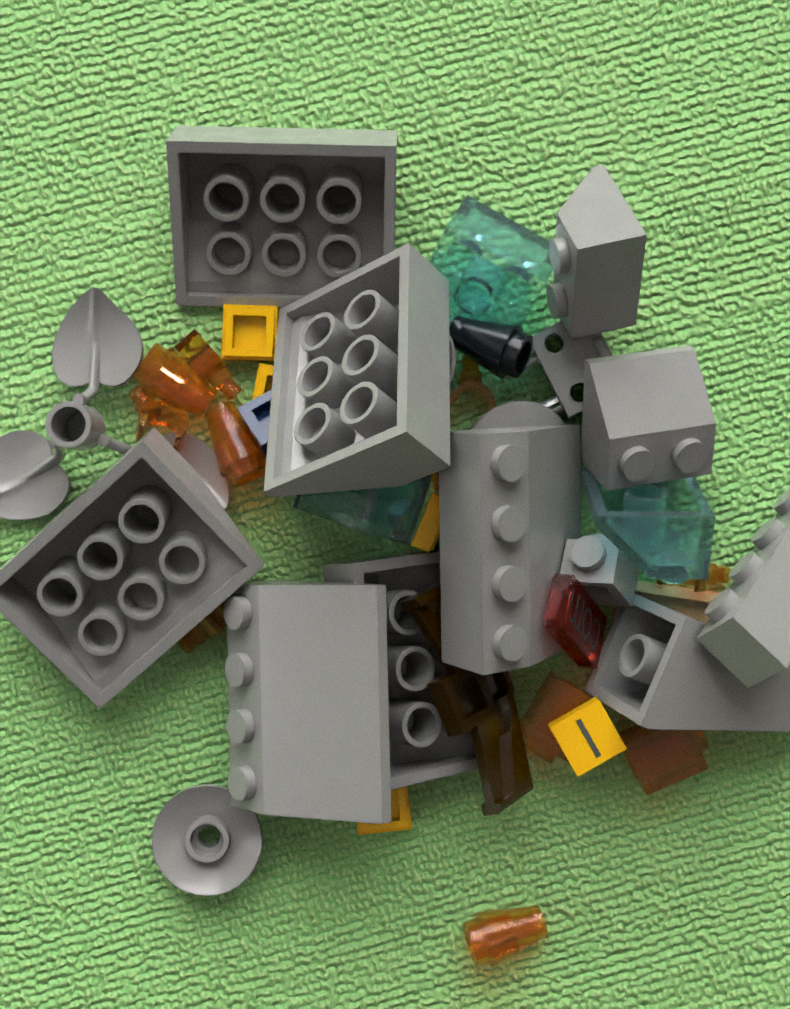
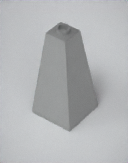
[584,594,790,732]

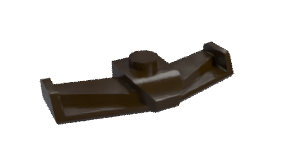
[398,584,534,816]

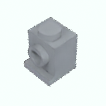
[558,534,641,607]

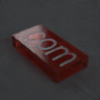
[542,574,607,669]

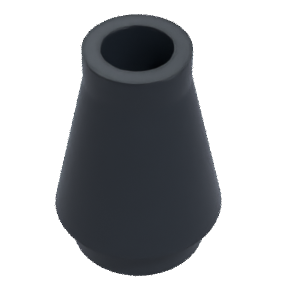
[449,315,533,379]

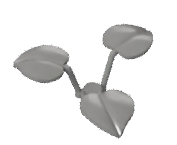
[0,287,230,520]

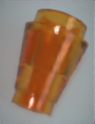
[132,342,218,418]
[205,401,266,487]
[463,905,548,968]

